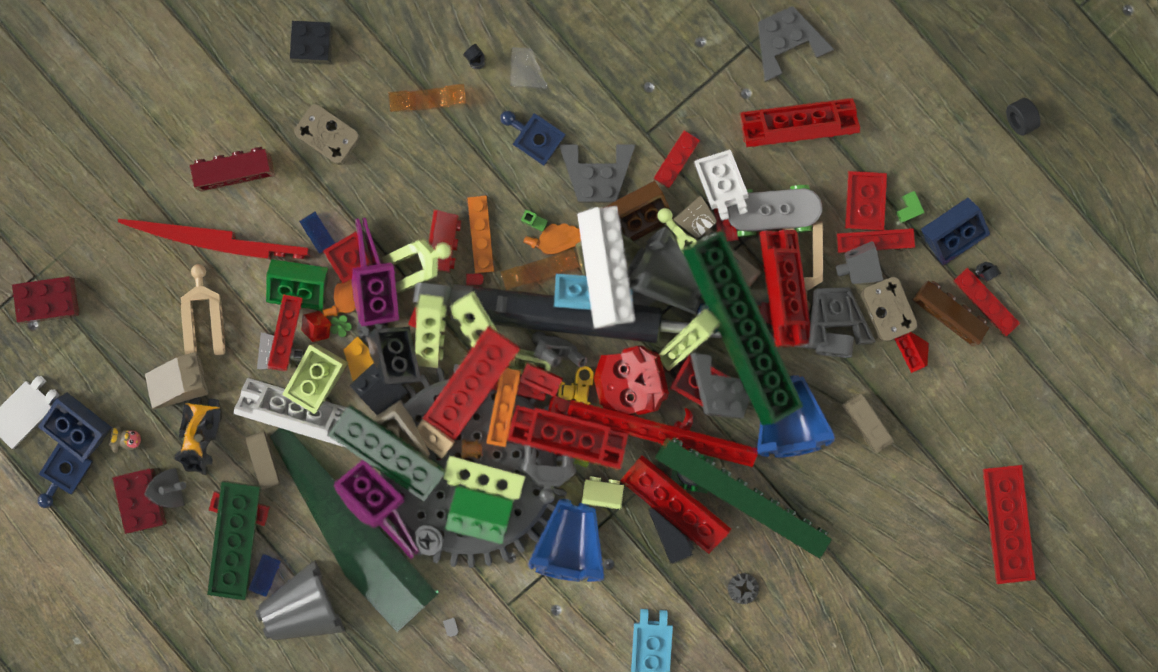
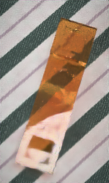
[388,84,466,112]
[500,249,579,290]

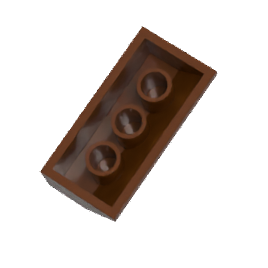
[603,180,674,241]
[912,280,990,347]

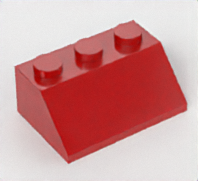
[428,210,462,273]

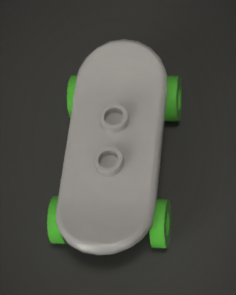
[727,185,822,237]

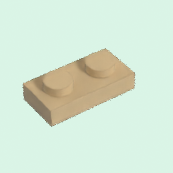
[417,420,455,458]

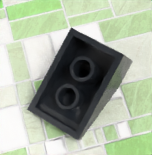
[366,326,421,385]
[648,508,695,564]

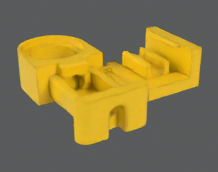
[557,366,594,405]

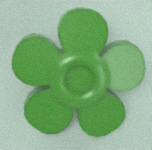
[330,315,352,337]

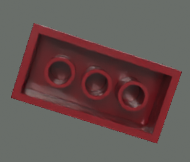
[189,147,275,192]

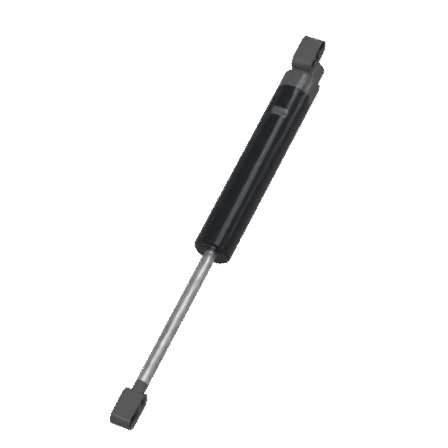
[413,283,854,358]

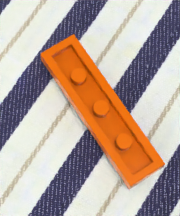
[467,196,494,273]
[486,368,521,447]

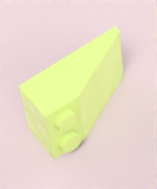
[282,343,348,414]

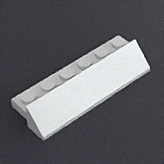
[578,206,634,328]
[234,378,346,447]

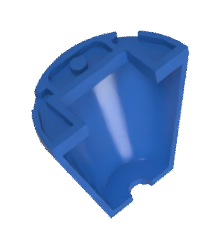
[757,375,835,458]
[528,499,604,582]

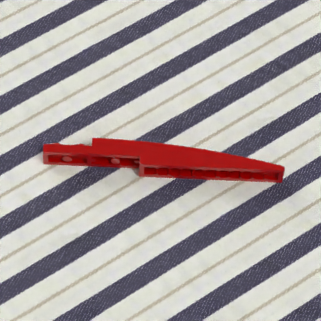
[118,219,310,260]

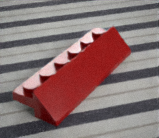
[740,98,860,147]
[759,230,811,348]
[507,405,628,470]

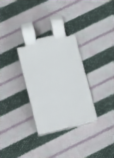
[694,149,749,220]
[0,376,60,449]

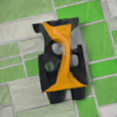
[174,397,222,475]

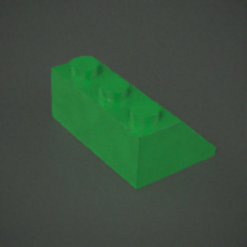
[266,259,328,311]
[445,485,513,544]

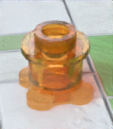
[462,439,482,459]

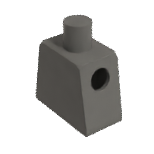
[836,241,883,284]

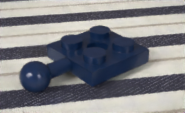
[500,111,566,166]
[37,443,93,508]

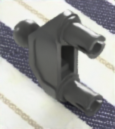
[532,331,587,368]
[521,445,576,503]

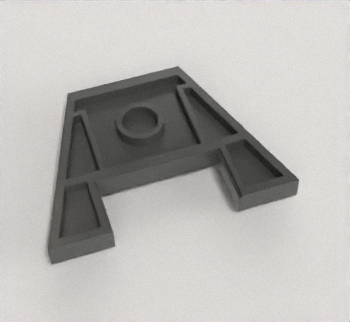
[758,6,834,82]
[559,144,635,202]
[808,287,876,348]
[691,353,750,419]

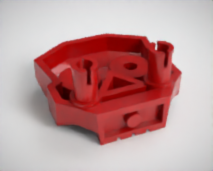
[593,345,669,415]

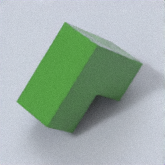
[896,191,925,223]
[521,210,548,232]

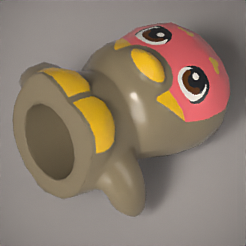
[108,427,141,453]

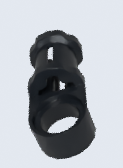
[463,44,485,70]
[975,262,1001,282]

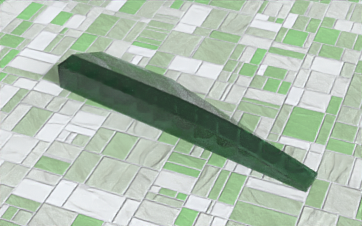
[270,428,440,632]

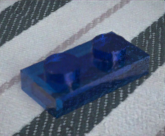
[299,211,335,254]
[248,554,282,597]

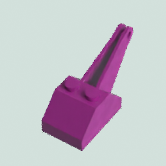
[352,217,399,327]
[334,459,419,559]

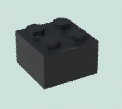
[290,21,333,64]

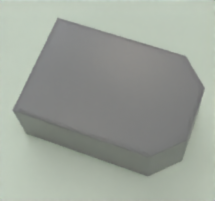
[443,617,458,637]

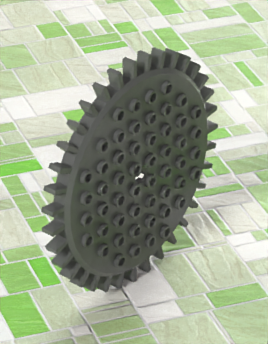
[369,364,567,568]

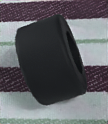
[1006,98,1041,136]

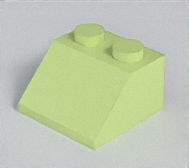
[582,476,624,509]

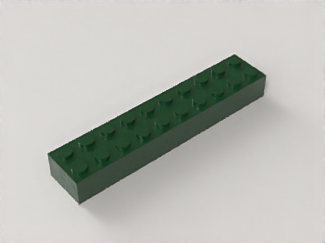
[681,230,803,425]

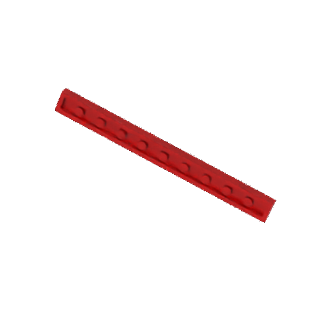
[567,400,758,467]

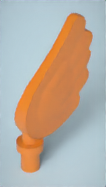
[523,223,581,255]
[323,279,356,317]

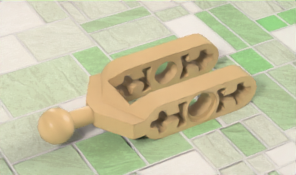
[784,221,823,311]
[181,264,226,355]

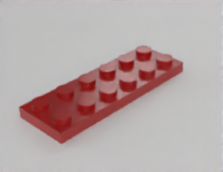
[423,326,520,441]
[620,455,731,554]
[982,465,1036,584]

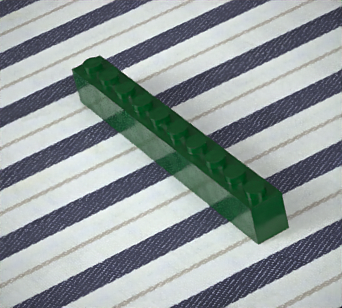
[655,438,832,559]

